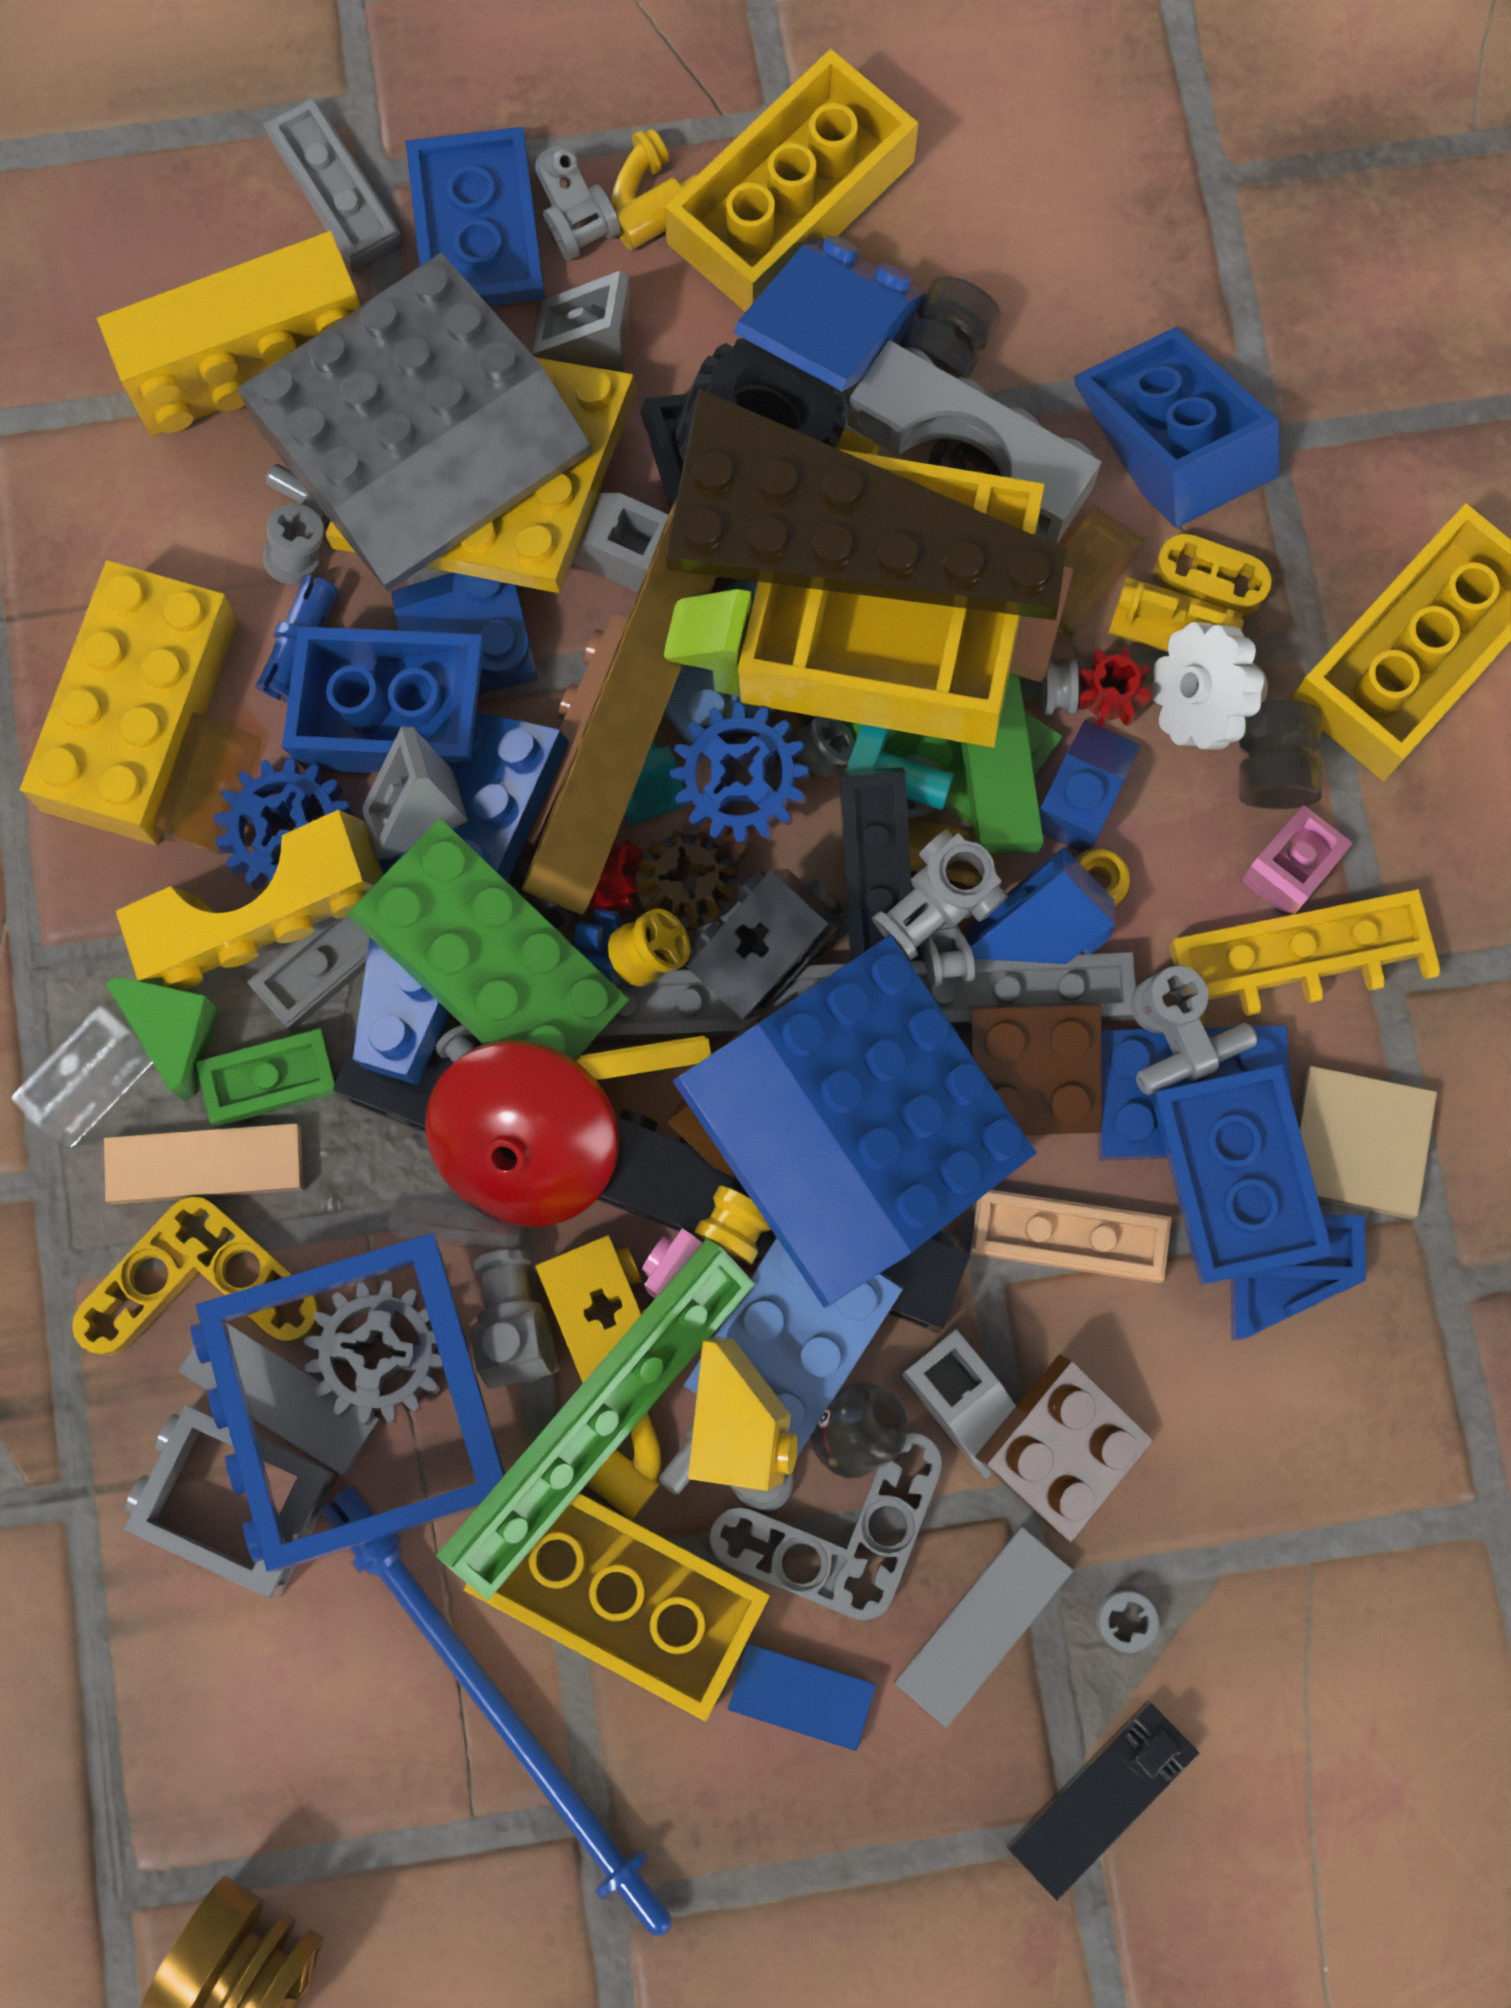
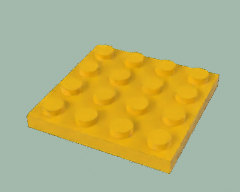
[325,357,637,594]

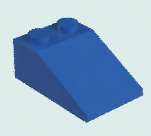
[733,235,925,392]
[1074,327,1279,528]
[282,626,485,773]

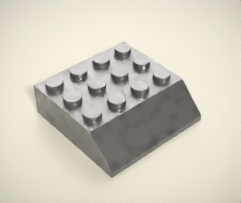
[236,253,593,592]

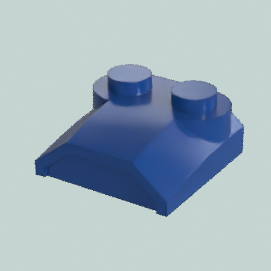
[391,573,538,694]

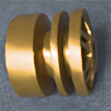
[140,1875,325,2008]

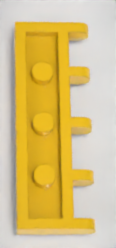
[1169,889,1440,1025]

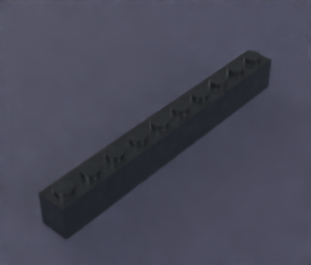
[333,1037,971,1333]

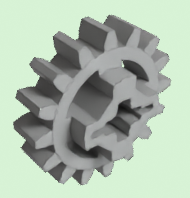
[304,1280,444,1425]

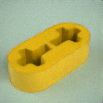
[1154,534,1272,617]

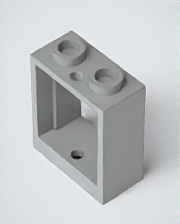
[123,1405,340,1598]

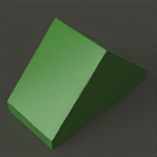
[106,977,218,1101]

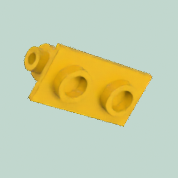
[1108,576,1244,652]

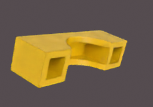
[115,810,383,991]

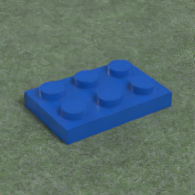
[405,127,545,306]
[1098,1026,1292,1161]
[1151,1064,1333,1286]

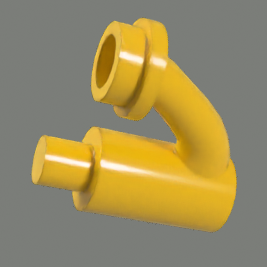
[611,129,697,251]
[586,1412,661,1521]

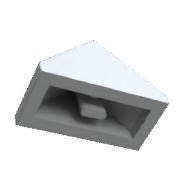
[532,271,633,372]
[362,727,468,859]

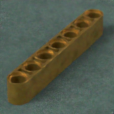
[522,497,717,915]

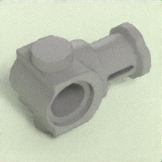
[872,829,1008,961]
[471,1249,560,1389]

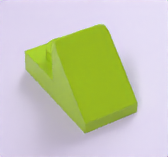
[664,589,752,696]

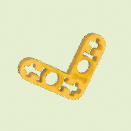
[72,1197,322,1356]

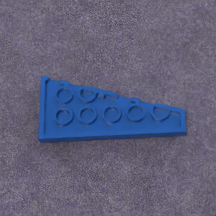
[353,712,569,1085]

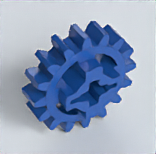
[670,703,811,845]
[214,757,353,890]

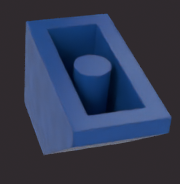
[1039,719,1141,853]
[967,847,1115,964]

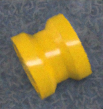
[608,908,690,987]
[694,1186,771,1265]

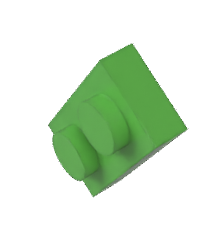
[196,1028,337,1127]

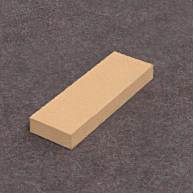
[104,1124,304,1205]
[969,1190,1172,1283]

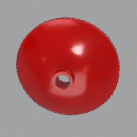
[425,1040,619,1227]

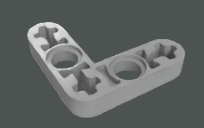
[710,1433,942,1621]

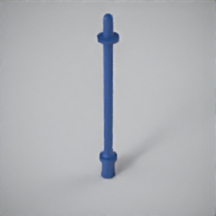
[319,1485,672,1936]

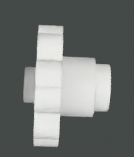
[1151,622,1268,750]

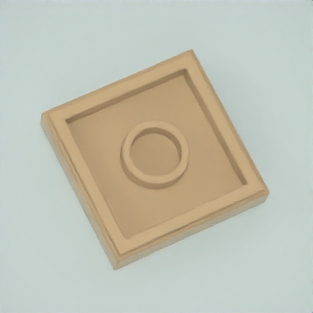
[1297,1066,1437,1220]

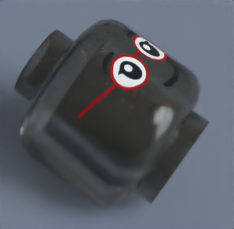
[810,1381,907,1478]

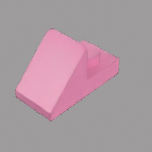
[1242,805,1353,916]

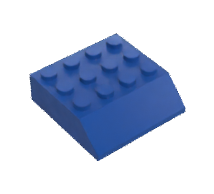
[673,935,1037,1308]

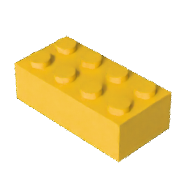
[664,48,919,312]
[96,230,361,436]
[1289,503,1511,782]
[19,560,239,846]
[463,1492,770,1722]

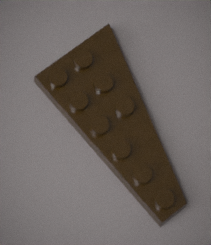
[665,388,1067,620]

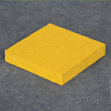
[577,1036,711,1080]

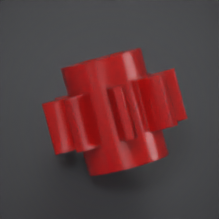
[1077,648,1152,728]
[589,839,644,913]

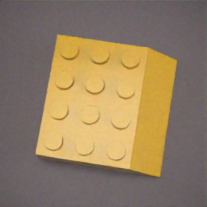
[738,449,1045,748]

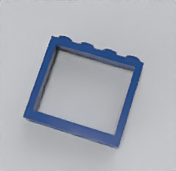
[190,1233,505,1572]

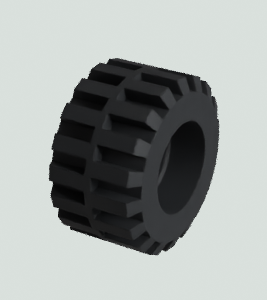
[676,338,846,462]

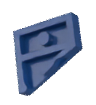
[1230,1214,1366,1340]

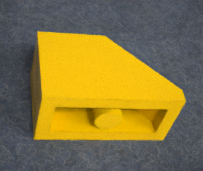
[688,1336,798,1491]

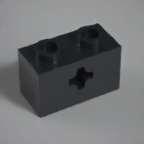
[686,869,843,1020]

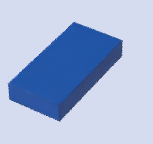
[727,1642,876,1751]

